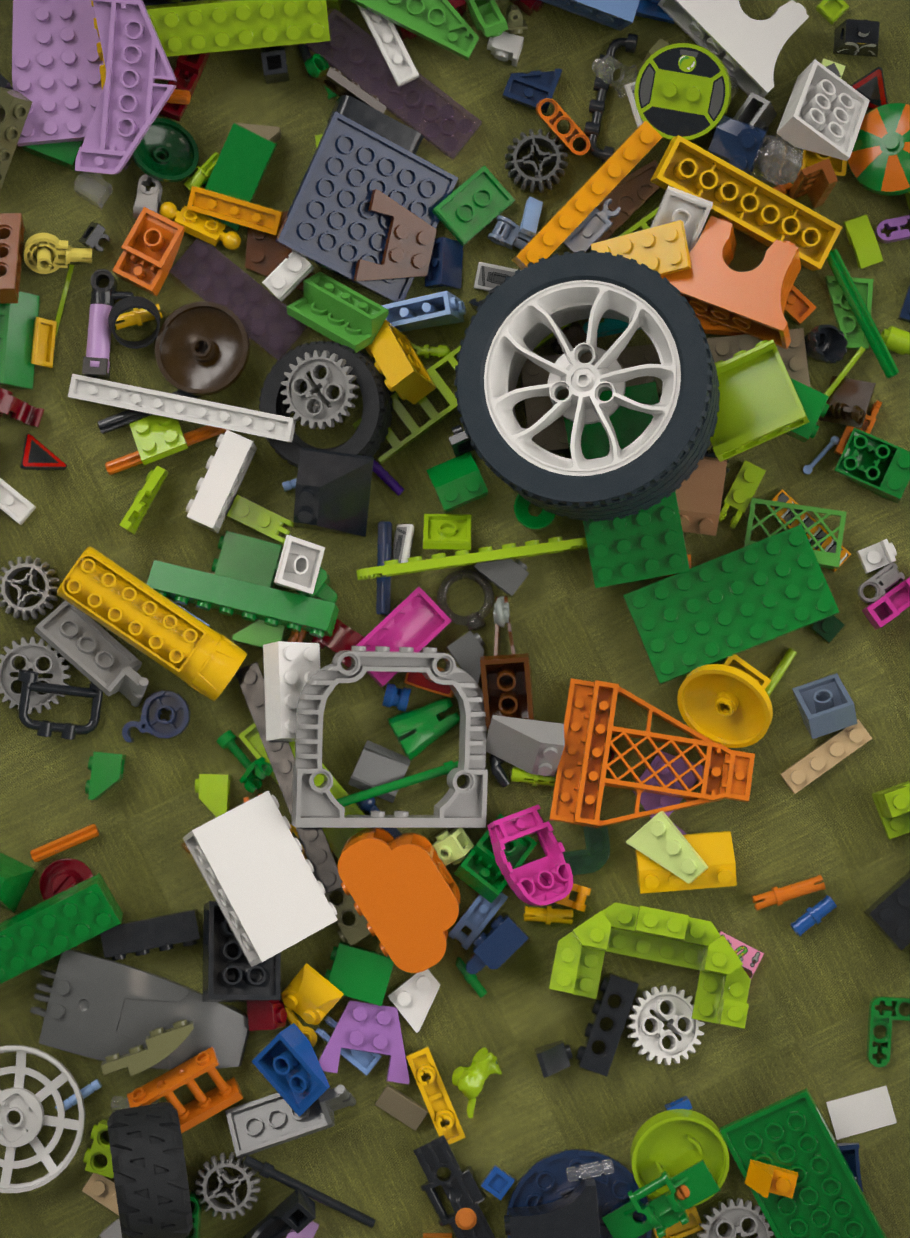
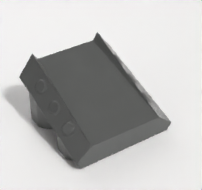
[349,740,411,803]

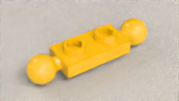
[159,202,241,250]

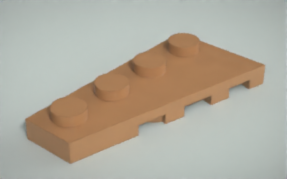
[596,160,661,243]

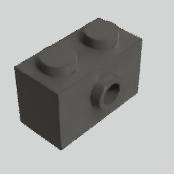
[734,92,777,131]

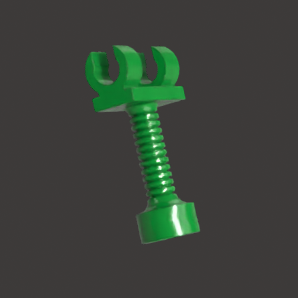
[216,730,273,793]

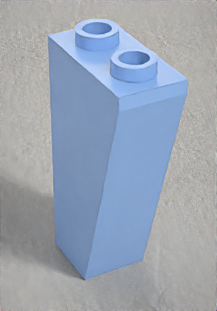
[381,291,466,332]

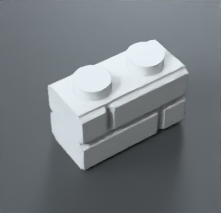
[262,251,314,302]

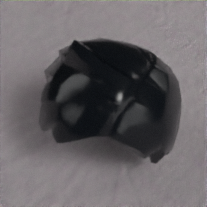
[804,324,848,364]

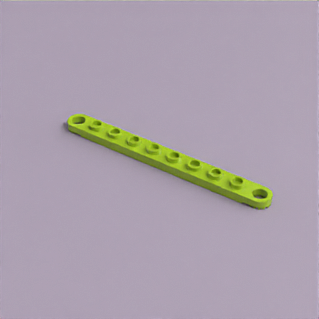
[356,537,588,580]

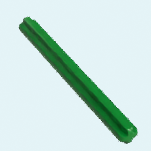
[826,249,899,378]

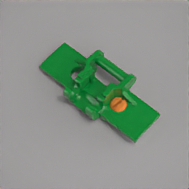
[602,1160,720,1238]

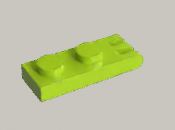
[227,495,294,544]

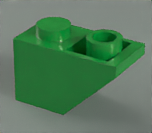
[85,752,126,800]

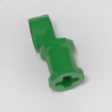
[305,54,339,100]

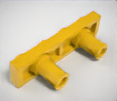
[406,1046,466,1144]

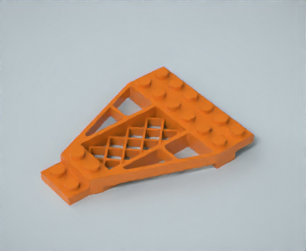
[549,678,755,828]

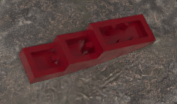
[159,53,210,122]

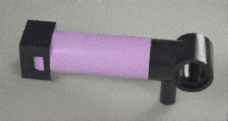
[82,269,134,379]

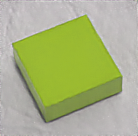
[816,0,850,25]

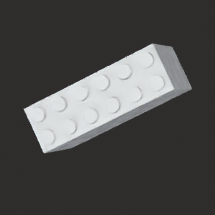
[183,791,338,967]

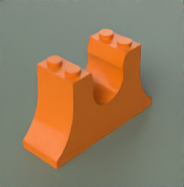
[661,216,801,349]

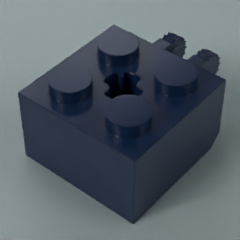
[466,914,529,975]

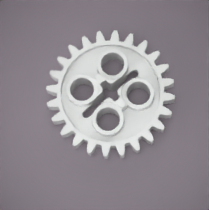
[626,985,705,1065]

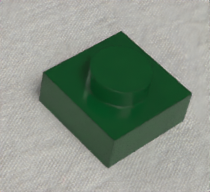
[810,616,845,643]

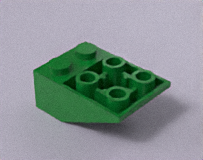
[834,427,910,504]

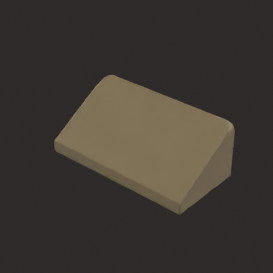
[375,1084,428,1131]

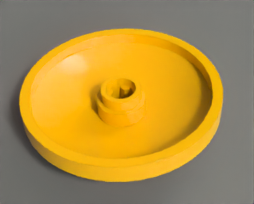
[677,664,773,748]

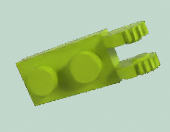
[719,460,766,529]

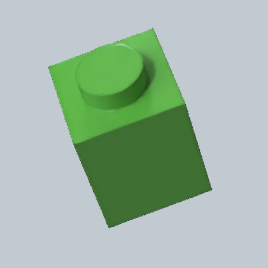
[232,620,287,648]

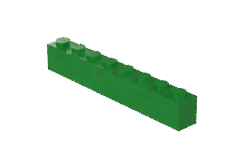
[147,560,339,638]

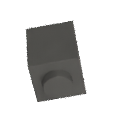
[474,559,529,597]
[447,631,485,684]

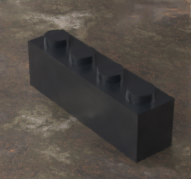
[100,909,202,961]

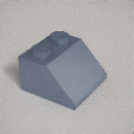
[792,673,857,739]

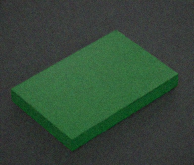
[432,165,515,246]

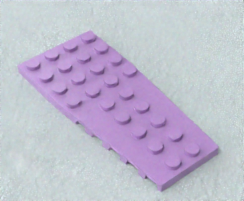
[12,0,104,146]

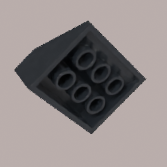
[202,901,281,1002]

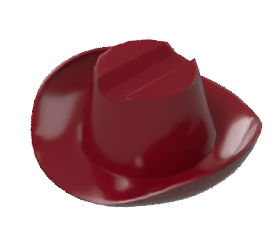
[39,858,93,901]

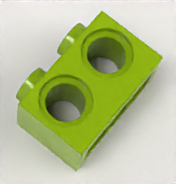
[83,1119,114,1178]

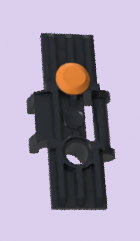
[413,1135,495,1238]

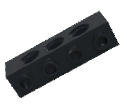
[576,973,639,1077]

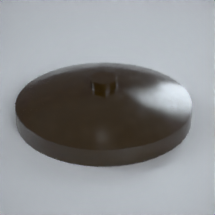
[155,301,250,396]

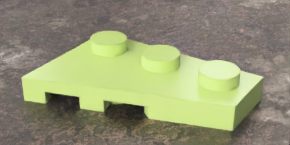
[626,811,709,884]

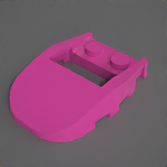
[487,804,573,906]

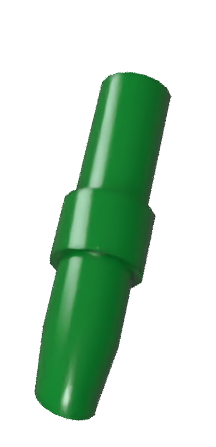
[456,957,488,998]

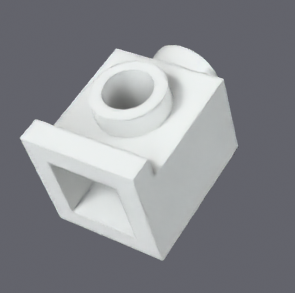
[487,31,524,67]

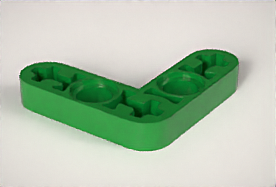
[866,996,910,1068]

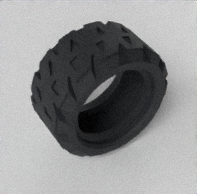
[107,1102,193,1238]

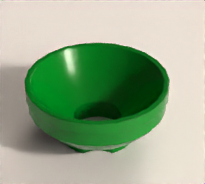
[514,494,556,529]

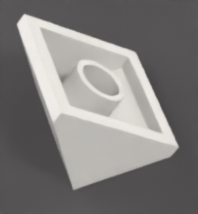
[274,535,325,594]

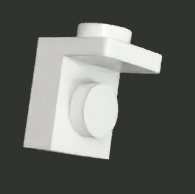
[857,539,897,573]

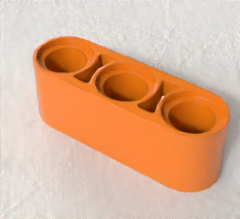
[536,98,590,155]

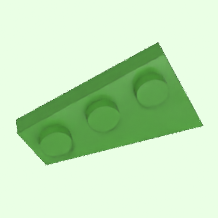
[825,275,873,351]

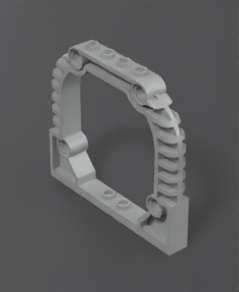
[291,646,488,828]

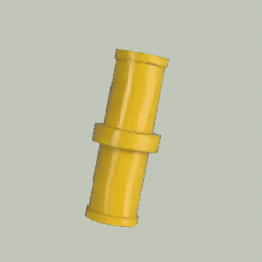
[115,303,163,330]
[524,906,573,925]

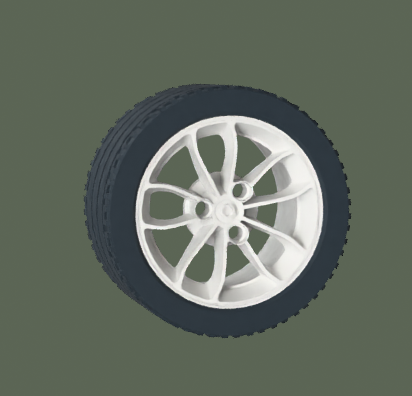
[454,250,720,521]

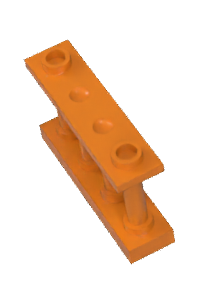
[127,1047,243,1134]

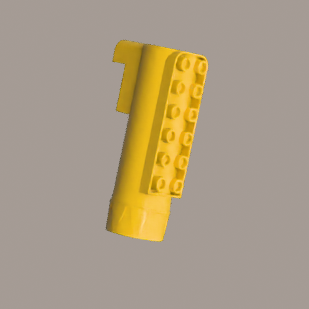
[56,546,247,701]

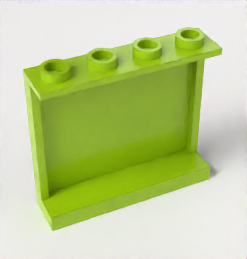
[710,339,809,462]

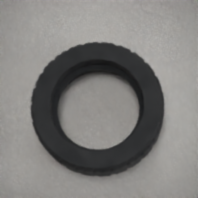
[259,341,393,468]

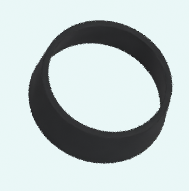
[108,296,160,349]

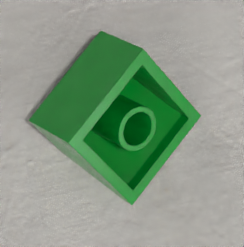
[426,452,488,513]

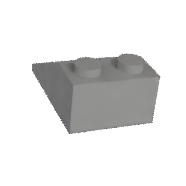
[486,715,565,777]

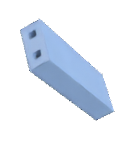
[519,196,543,237]

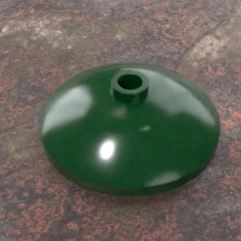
[132,118,199,182]

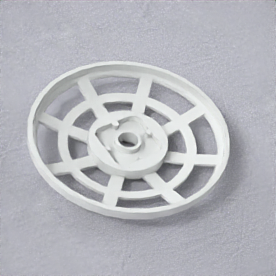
[0,1045,85,1193]

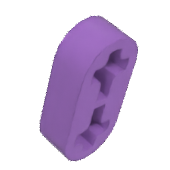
[875,215,910,243]

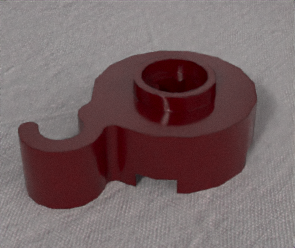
[0,388,45,428]

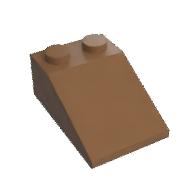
[675,457,727,536]

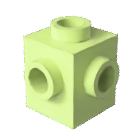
[433,828,474,866]

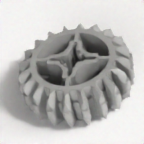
[0,556,59,620]
[195,1152,261,1220]

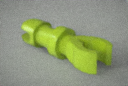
[411,343,451,358]

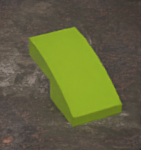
[843,214,883,269]

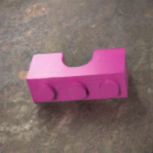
[862,577,910,630]

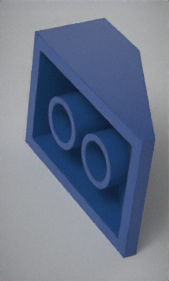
[251,1023,330,1117]

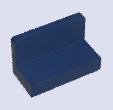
[425,237,463,289]

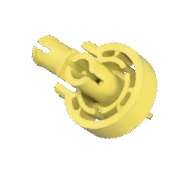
[23,233,92,274]

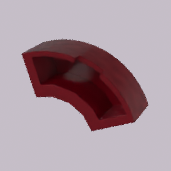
[306,619,365,668]

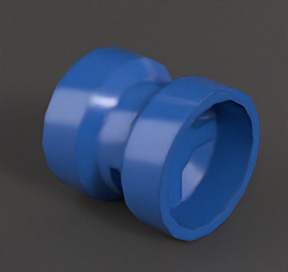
[382,683,411,712]

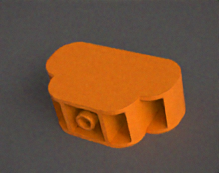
[338,828,460,973]

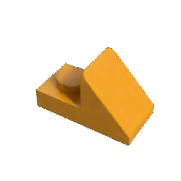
[745,1159,798,1198]

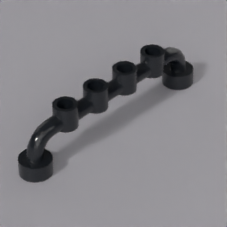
[584,33,638,165]

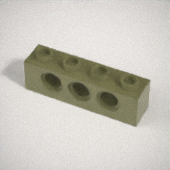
[0,87,32,190]
[312,862,371,946]

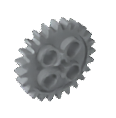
[280,350,359,429]
[0,637,71,714]
[697,1198,774,1238]

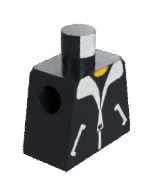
[833,19,880,57]

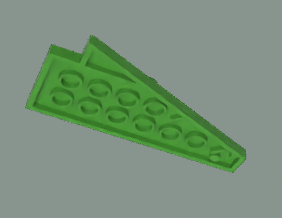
[349,0,479,61]

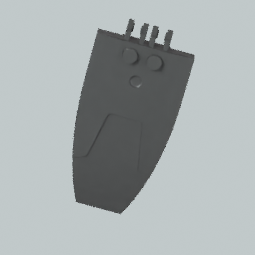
[30,949,250,1069]

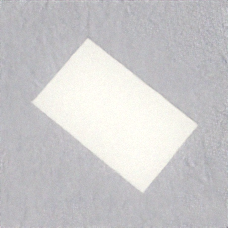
[826,1086,897,1140]

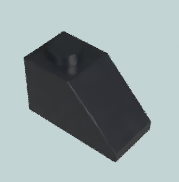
[535,1040,573,1078]

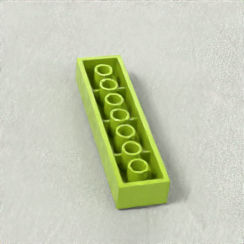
[145,0,330,57]

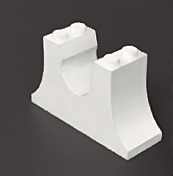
[658,0,809,98]

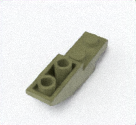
[101,1019,194,1076]

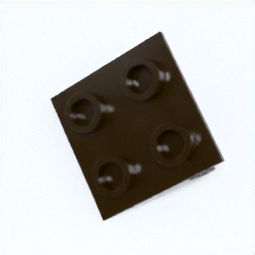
[818,376,876,429]

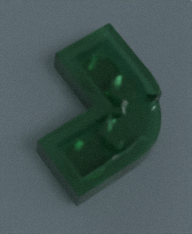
[563,826,610,875]

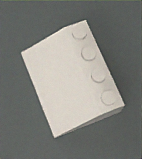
[776,59,870,161]

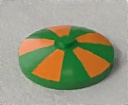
[847,103,910,196]

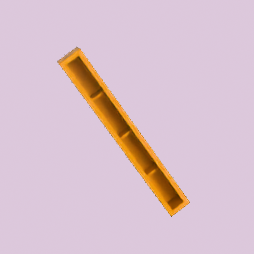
[512,121,662,270]

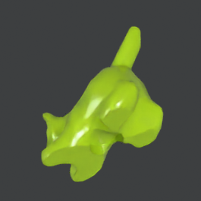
[452,1047,502,1119]

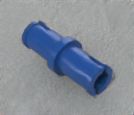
[790,895,837,937]

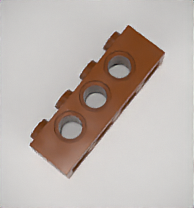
[0,213,25,303]

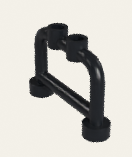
[18,670,103,740]

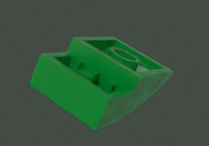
[454,814,537,903]

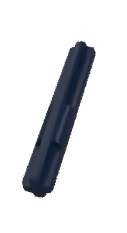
[376,521,392,615]

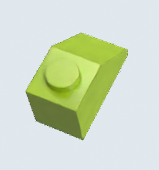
[195,774,231,817]

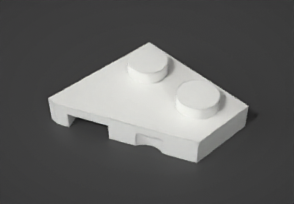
[388,969,441,1033]

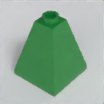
[0,852,36,913]

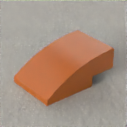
[112,207,185,297]

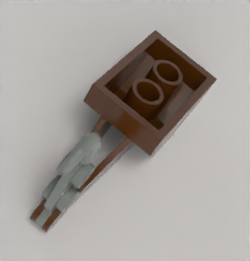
[480,596,534,730]

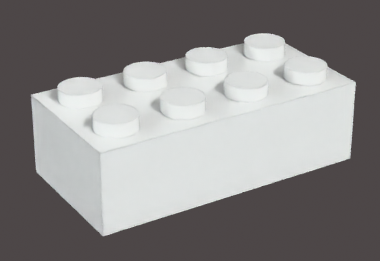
[185,430,257,534]
[263,641,320,742]

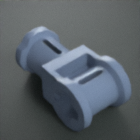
[487,215,533,250]

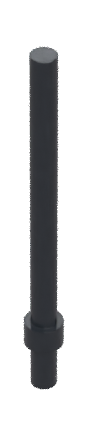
[243,1155,376,1228]

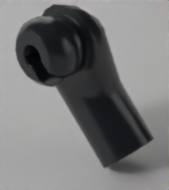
[489,754,511,788]

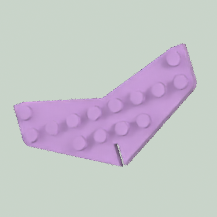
[75,0,177,175]

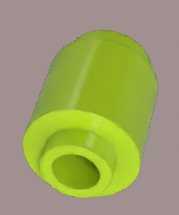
[881,326,910,355]

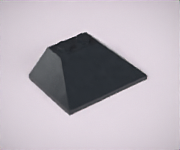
[293,447,374,537]

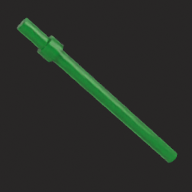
[336,760,459,807]

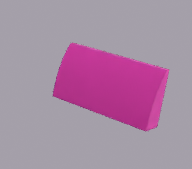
[356,587,452,688]

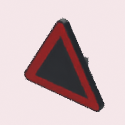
[850,67,888,109]
[20,433,67,471]

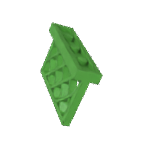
[744,498,847,569]

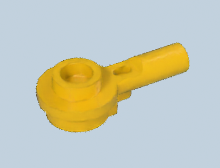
[285,1007,317,1047]

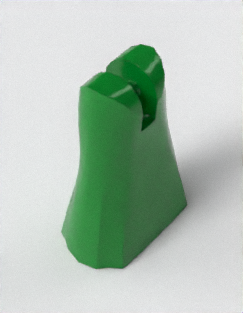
[387,697,460,761]

